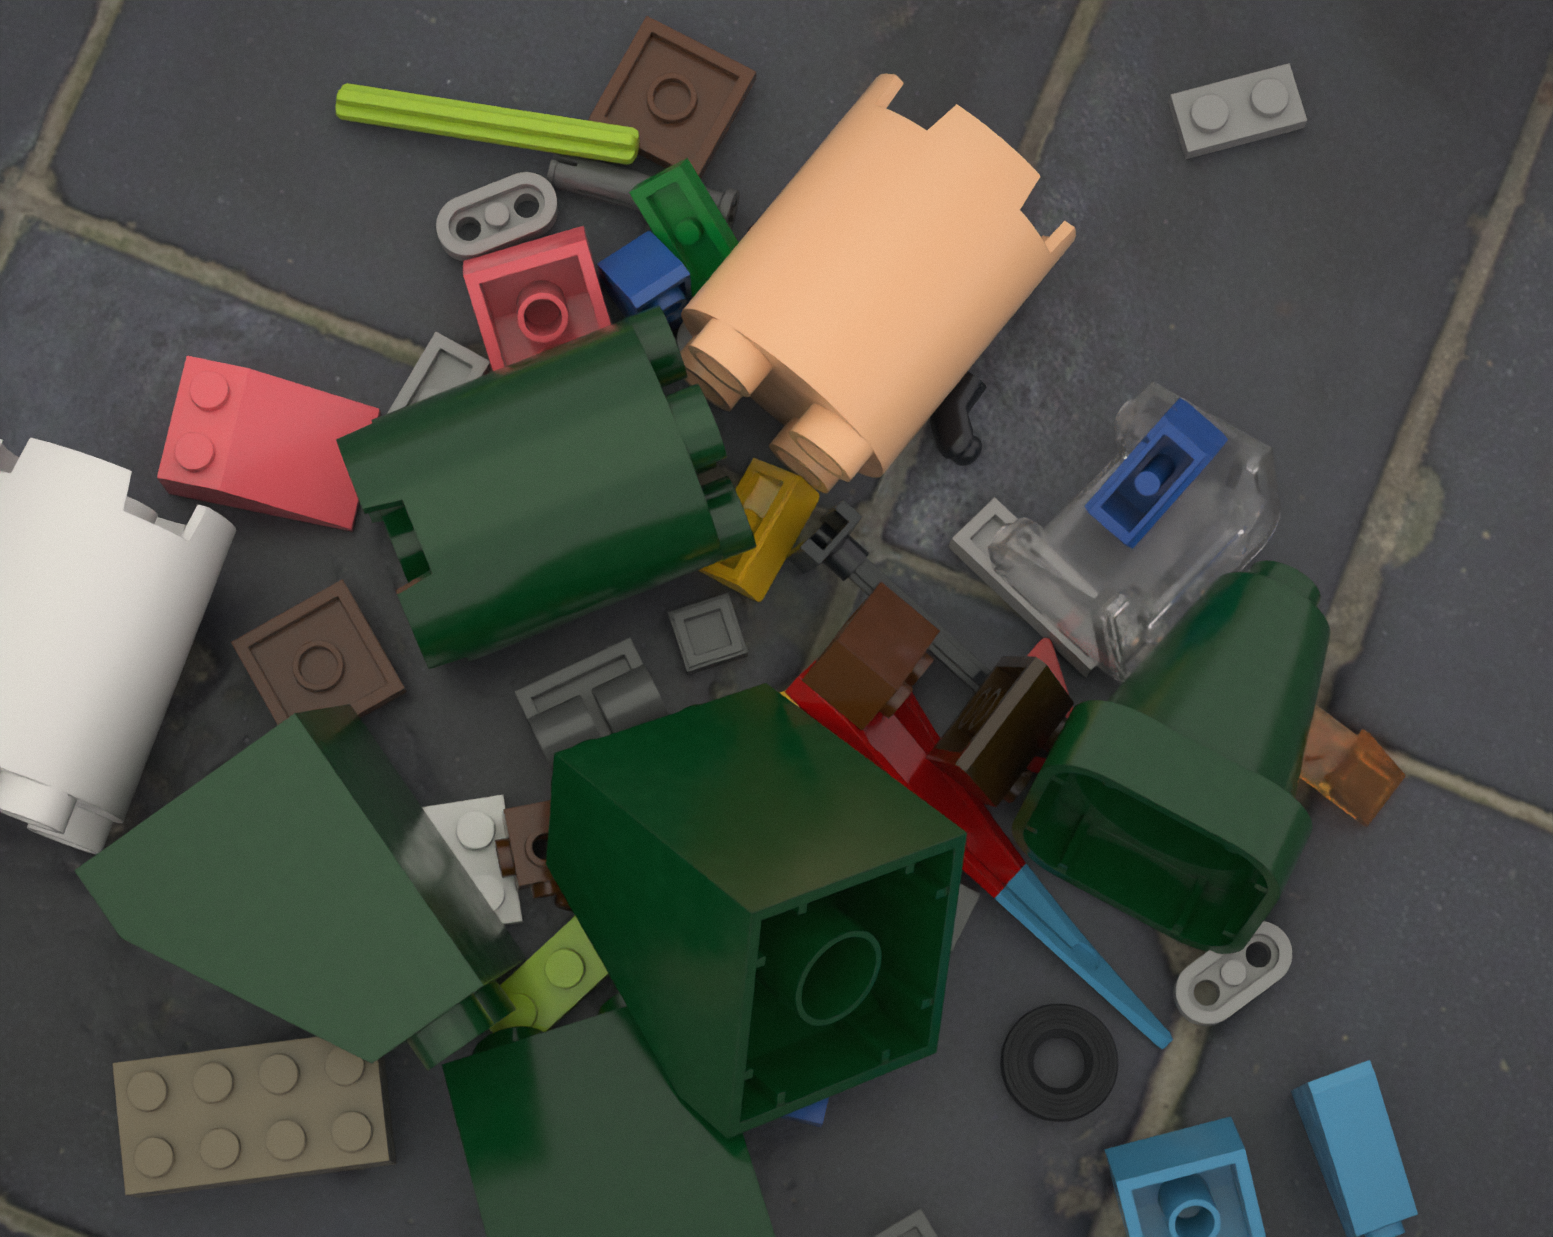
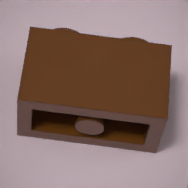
[802,582,940,730]

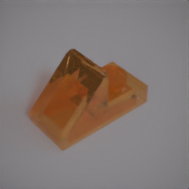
[1300,705,1406,827]

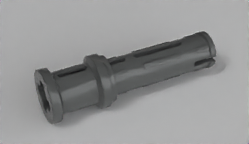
[547,153,740,230]

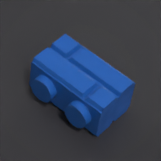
[1084,398,1228,549]

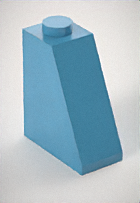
[1291,1060,1418,1237]

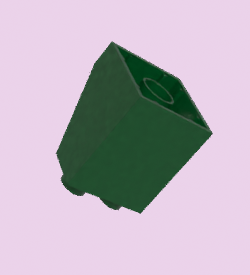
[546,683,967,1139]
[74,704,527,1071]
[441,993,776,1237]

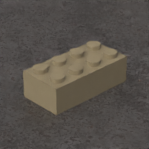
[112,1037,397,1198]

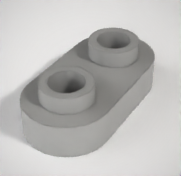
[436,172,559,262]
[1173,921,1292,1026]

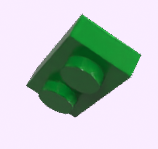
[629,157,739,297]

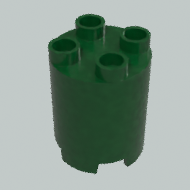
[336,305,756,669]

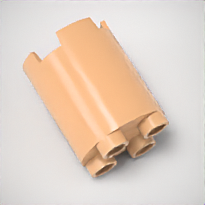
[680,73,1076,493]

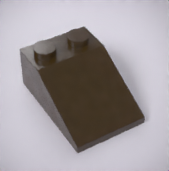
[926,656,1075,807]

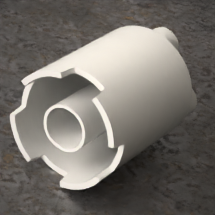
[0,438,236,855]

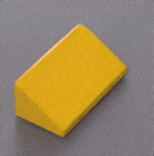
[698,457,820,602]

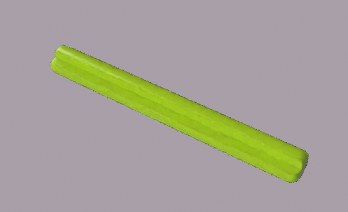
[336,83,640,165]

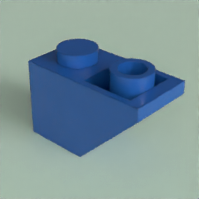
[597,230,692,332]

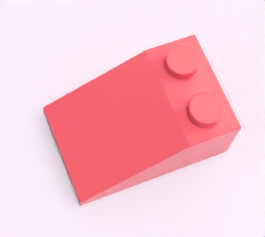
[463,226,612,371]
[157,356,381,532]

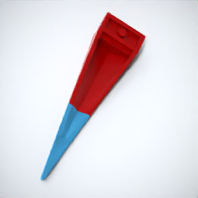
[785,660,1173,1050]

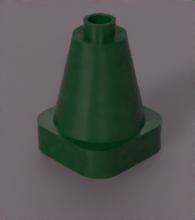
[1011,560,1331,954]

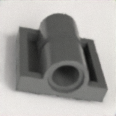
[514,637,669,773]

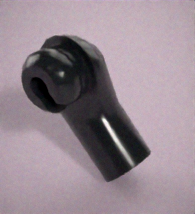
[930,371,987,466]

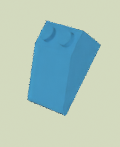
[1104,1116,1266,1237]

